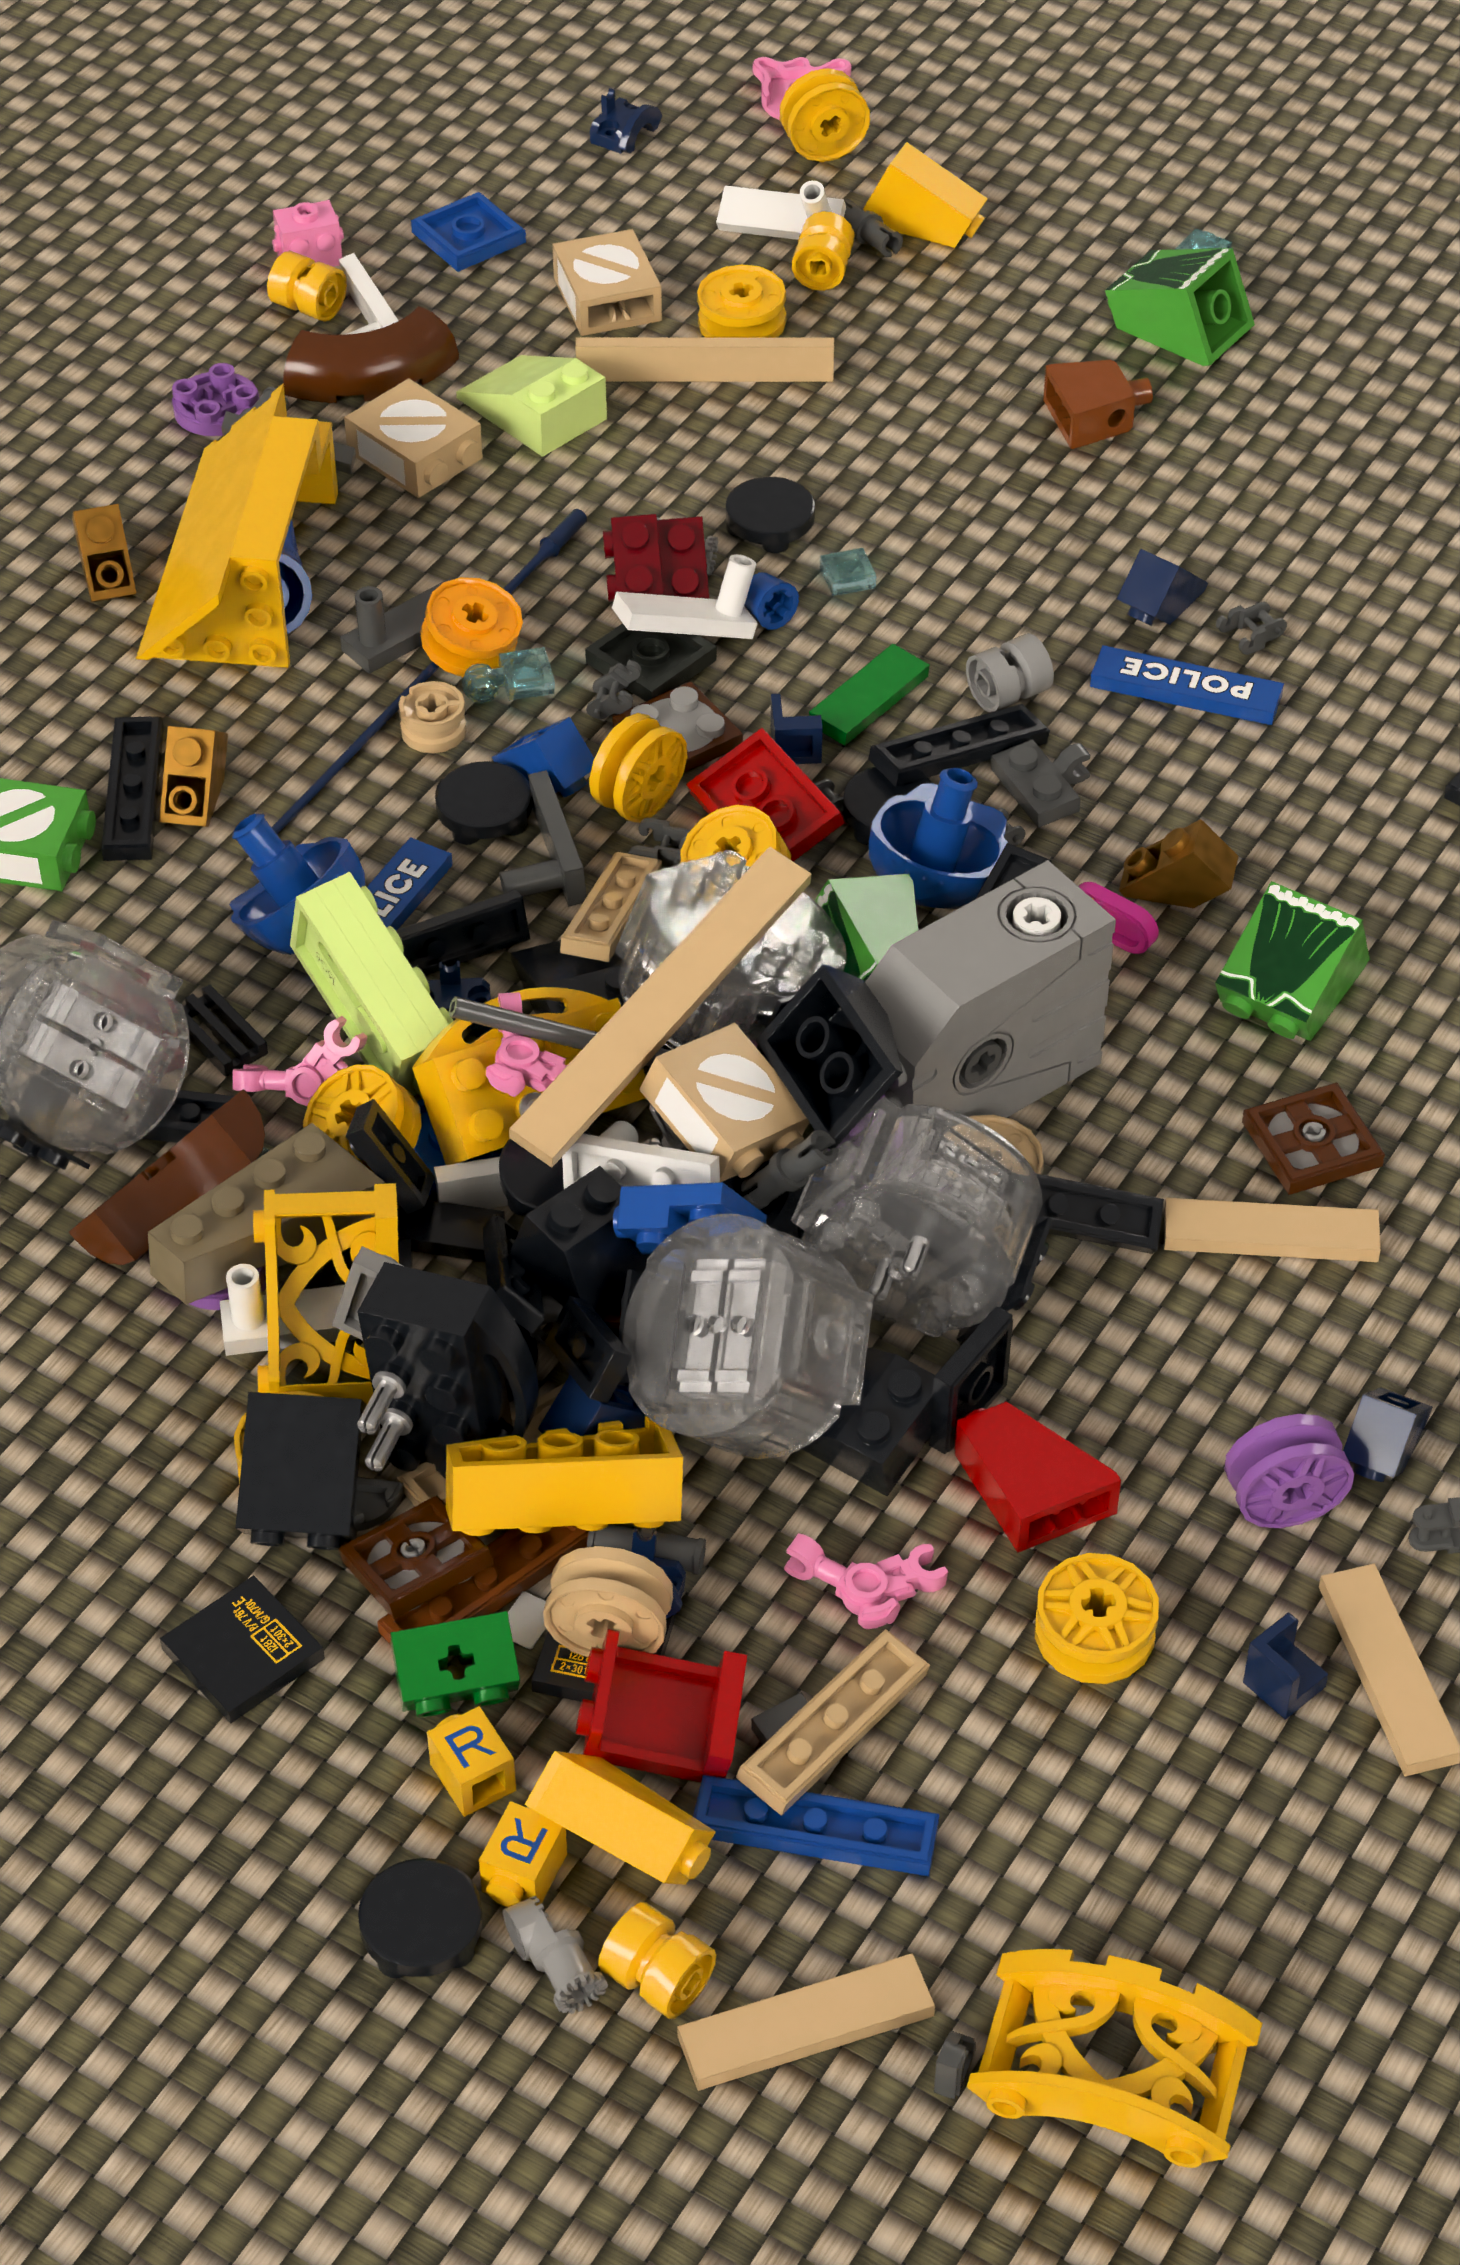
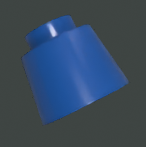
[744,572,799,630]

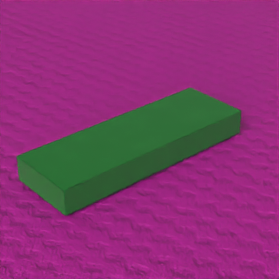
[809,644,930,746]

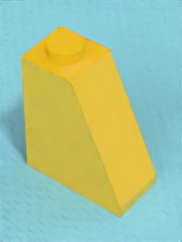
[863,142,988,248]
[524,1751,716,1885]

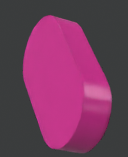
[1078,882,1159,954]

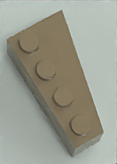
[148,1123,384,1305]

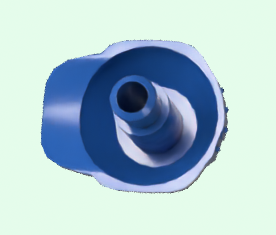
[869,768,1008,909]
[229,814,366,955]

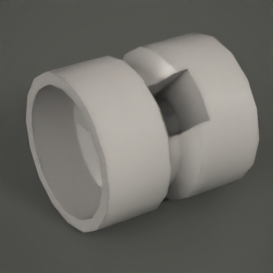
[966,633,1054,713]

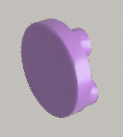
[172,363,259,436]

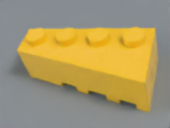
[446,1414,683,1536]

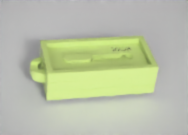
[290,872,453,1097]

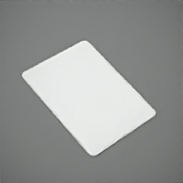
[508,1591,546,1649]

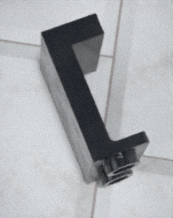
[235,1392,367,1550]

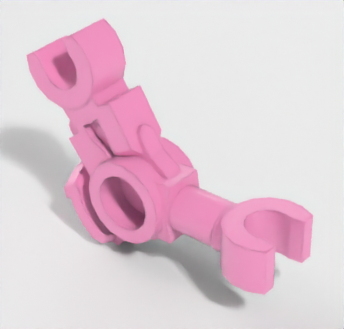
[486,992,567,1097]
[232,1016,368,1106]
[784,1533,948,1629]

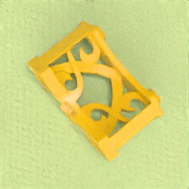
[253,1183,399,1404]
[967,1949,1262,2168]

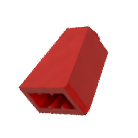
[955,1401,1121,1553]

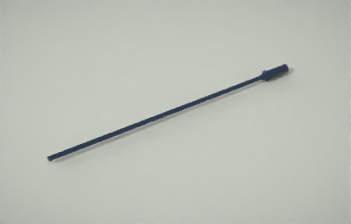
[272,509,587,835]

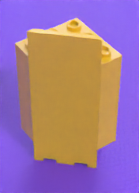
[136,384,338,668]

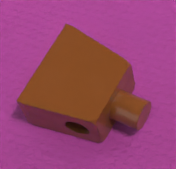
[1043,360,1153,449]

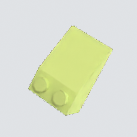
[456,355,607,457]

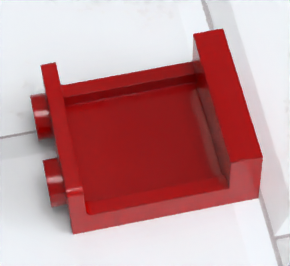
[575,1629,748,1783]

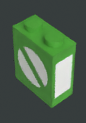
[0,778,96,892]

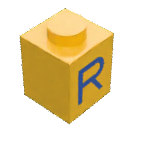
[427,1706,517,1817]
[479,1801,567,1907]

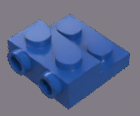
[613,1182,767,1268]

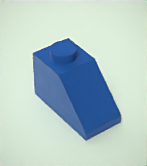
[492,717,595,798]

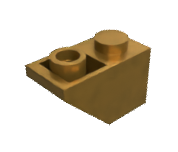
[72,504,137,602]
[159,726,228,827]
[1119,819,1239,908]

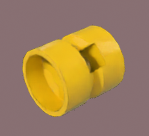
[792,211,854,291]
[267,251,347,322]
[598,1902,717,2019]

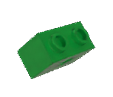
[390,1611,520,1718]

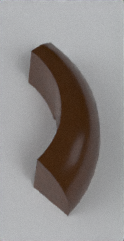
[283,306,459,403]
[69,1089,265,1265]

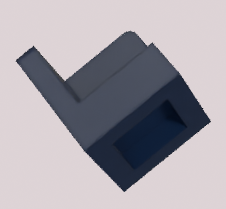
[770,694,823,764]
[1243,1612,1328,1720]

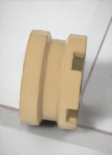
[399,681,467,754]

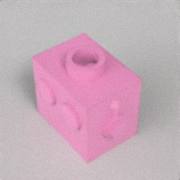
[272,200,344,267]

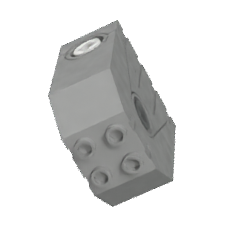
[865,860,1116,1144]

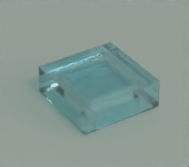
[820,548,876,596]

